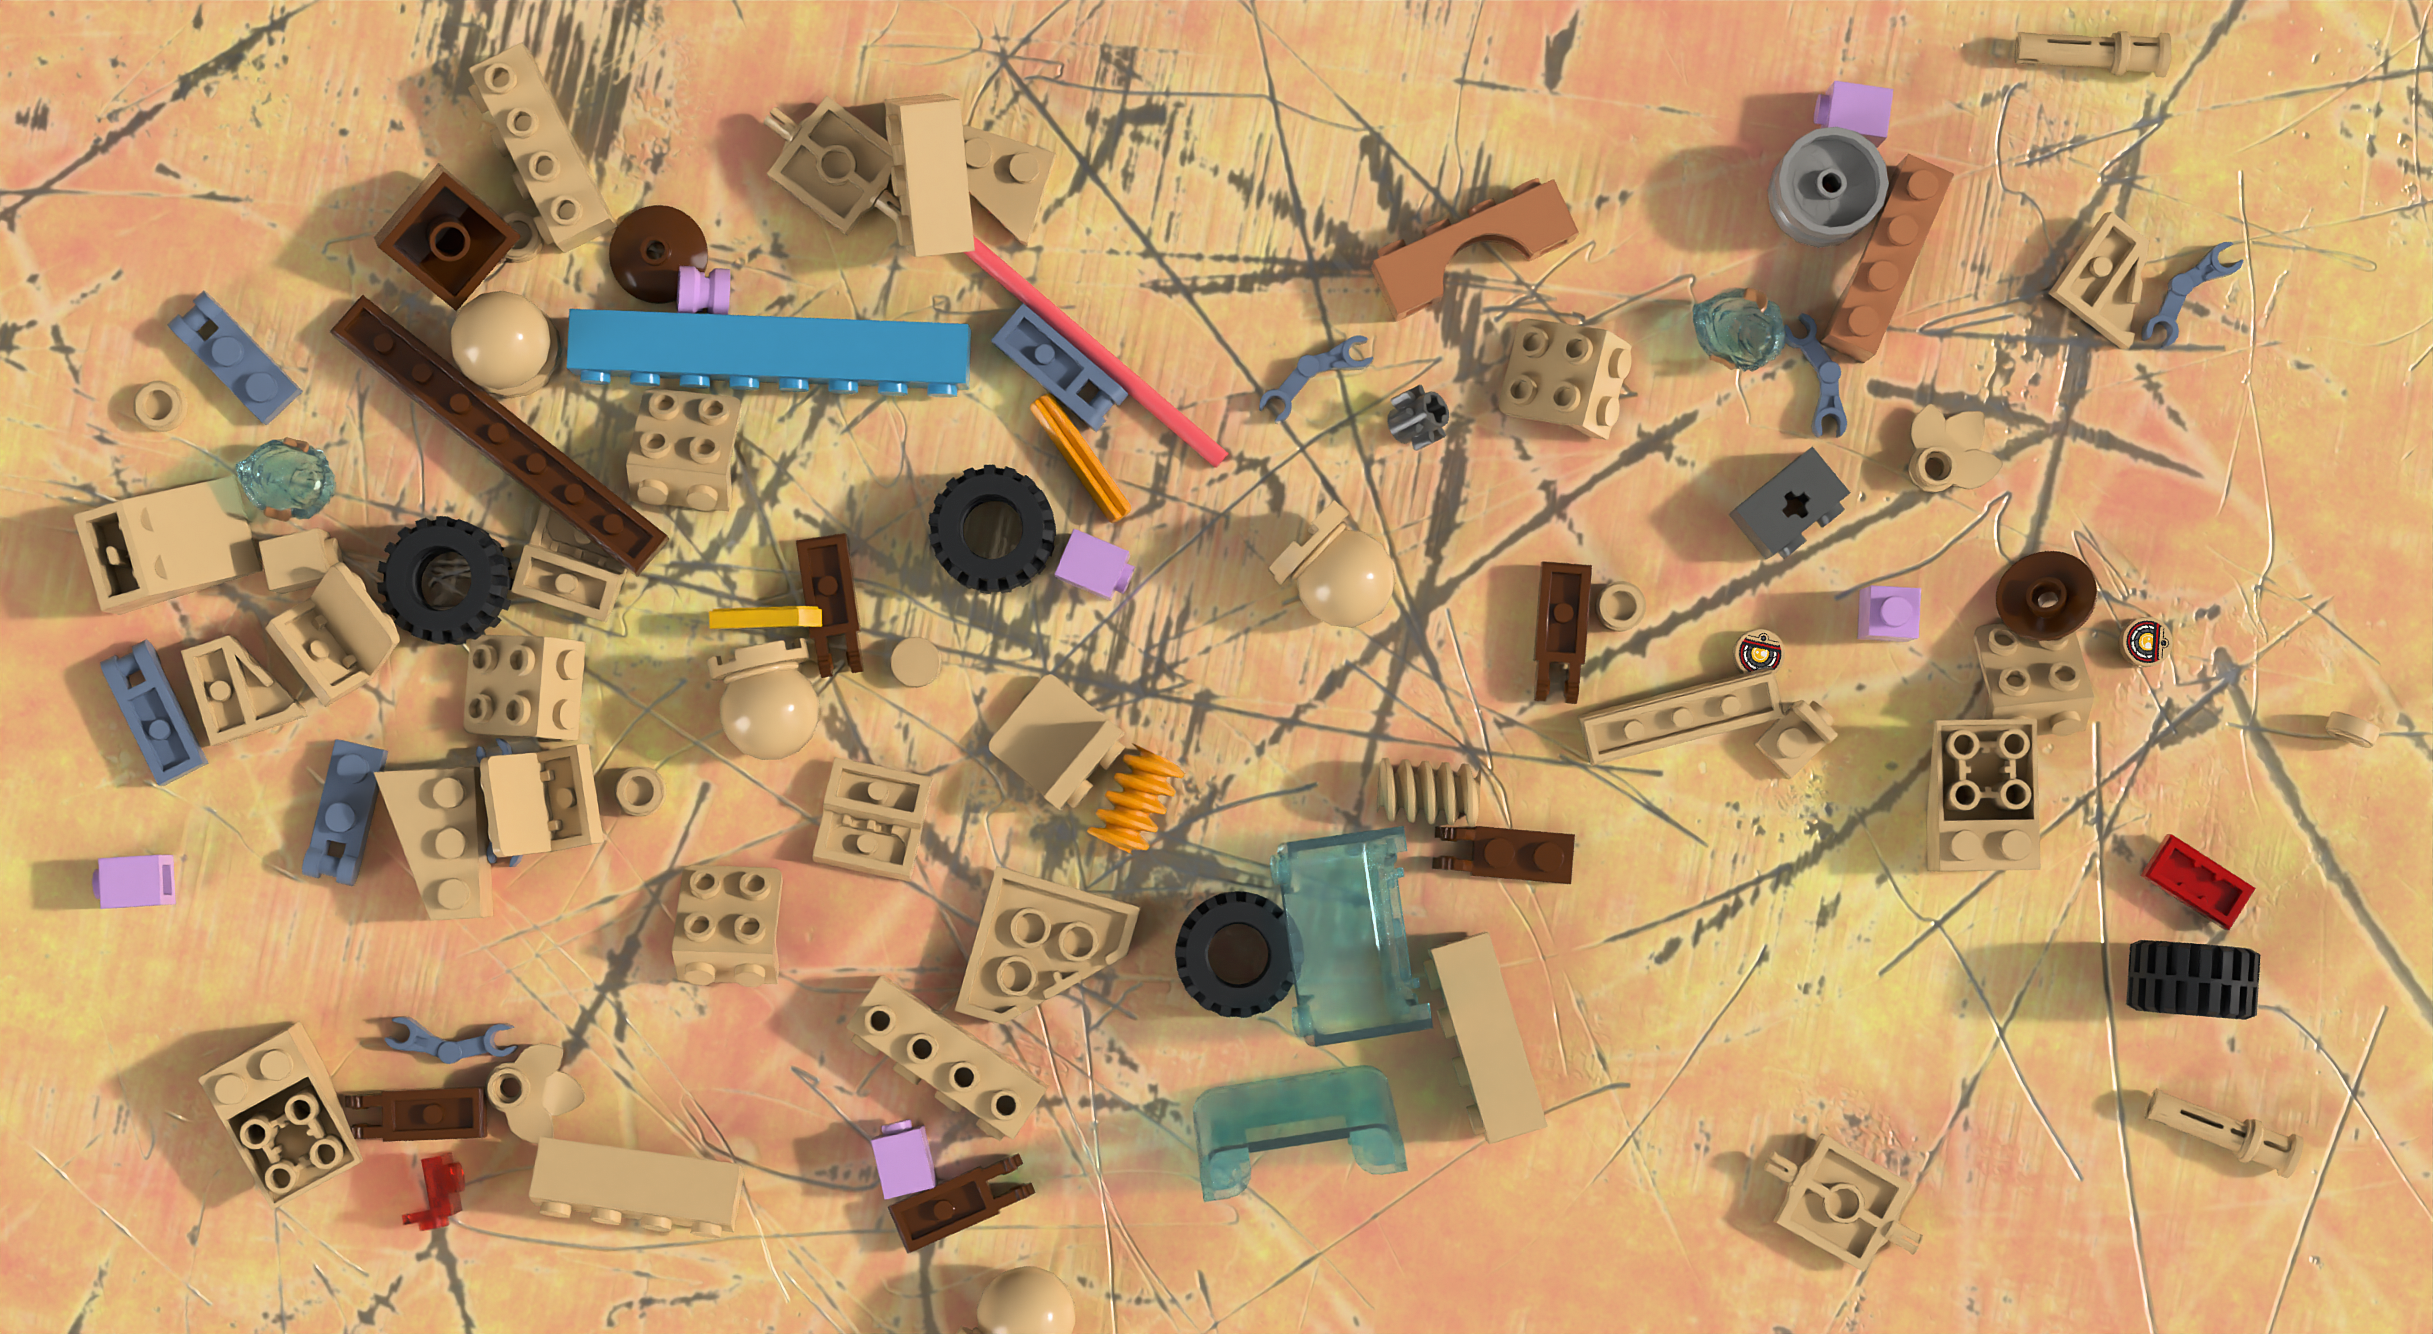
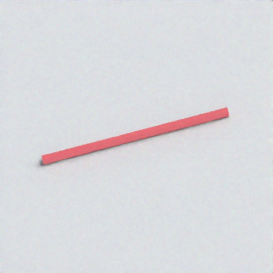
[963,235,1229,468]

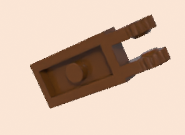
[796,533,864,678]
[1533,561,1592,704]
[1432,826,1575,884]
[345,1086,488,1142]
[888,1153,1036,1254]

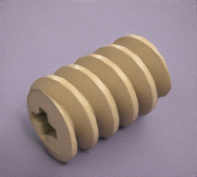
[1377,758,1481,827]

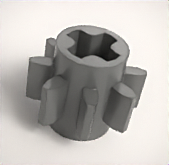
[1388,385,1449,451]

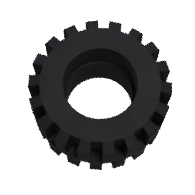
[928,464,1056,594]
[377,516,514,645]
[1175,891,1302,1018]
[2126,940,2261,1020]

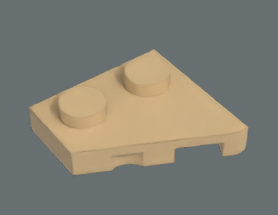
[962,124,1056,246]
[2049,212,2150,349]
[181,635,307,746]

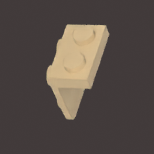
[1498,318,1632,440]
[626,388,742,512]
[265,562,400,707]
[1974,623,2094,736]
[463,635,586,741]
[989,674,1125,811]
[480,744,604,858]
[672,865,783,987]

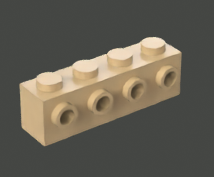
[468,42,617,253]
[1423,931,1548,1144]
[846,976,1049,1141]
[529,1137,744,1238]

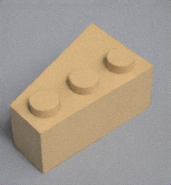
[884,93,975,257]
[374,767,493,921]

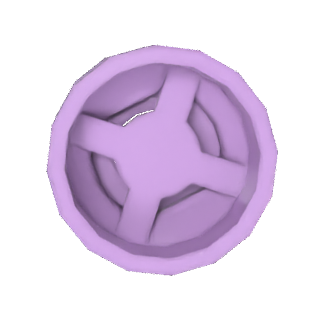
[676,266,730,315]

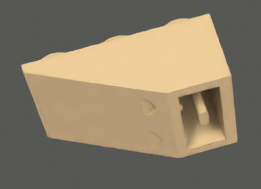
[73,476,263,615]
[1926,719,2041,871]
[198,1021,363,1210]

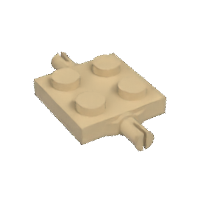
[763,95,902,236]
[1763,1133,1923,1272]

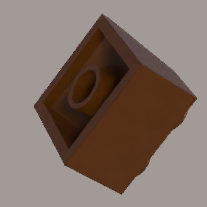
[374,163,521,311]

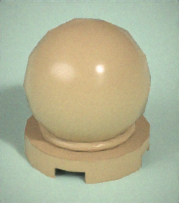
[450,291,562,398]
[1268,500,1396,628]
[707,638,819,760]
[957,1266,1075,1334]

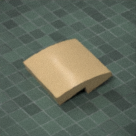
[511,502,627,622]
[812,757,932,882]

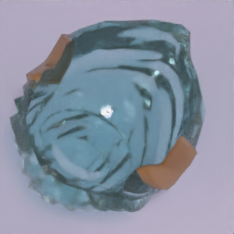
[1692,288,1786,372]
[235,437,336,522]

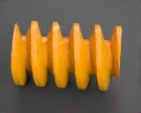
[1087,743,1185,855]

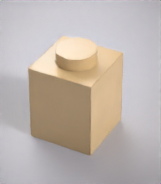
[258,528,343,594]

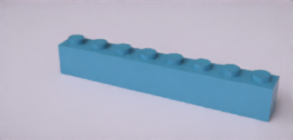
[567,309,972,398]

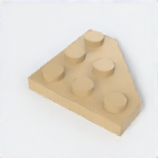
[954,866,1141,1025]

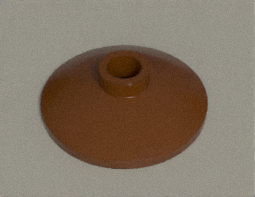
[609,205,708,304]
[1996,551,2098,641]

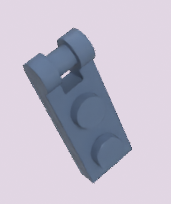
[167,290,303,425]
[991,303,1128,432]
[100,639,209,786]
[302,739,388,886]

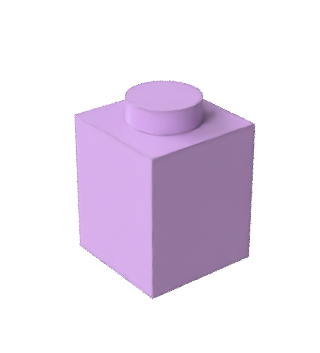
[1814,81,1894,148]
[1054,529,1135,601]
[1857,585,1921,642]
[92,855,176,909]
[871,1119,938,1199]

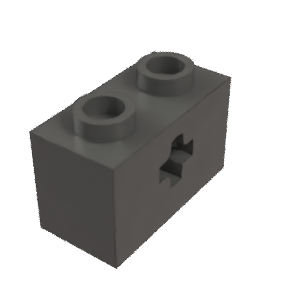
[1729,446,1851,559]

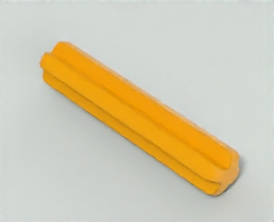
[1030,393,1131,523]

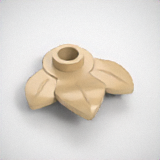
[1909,404,2003,493]
[485,1043,586,1144]

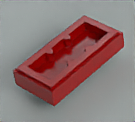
[2140,834,2256,930]

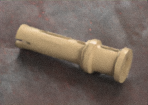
[2015,31,2171,78]
[2144,1089,2303,1179]

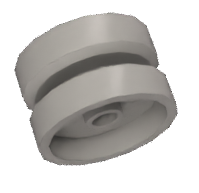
[1767,127,1889,248]

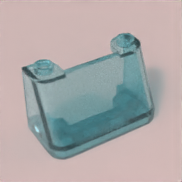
[1270,826,1433,1047]
[1193,1065,1408,1202]

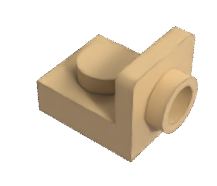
[1754,700,1838,779]

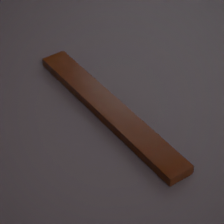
[330,295,669,577]

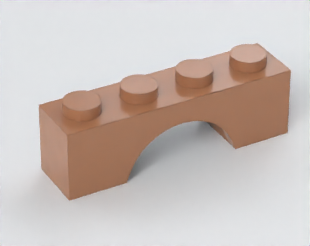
[1820,154,1954,363]
[1371,178,1579,322]

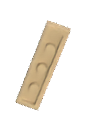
[1578,667,1785,766]

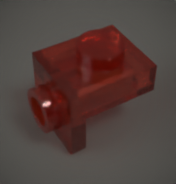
[401,1152,465,1231]

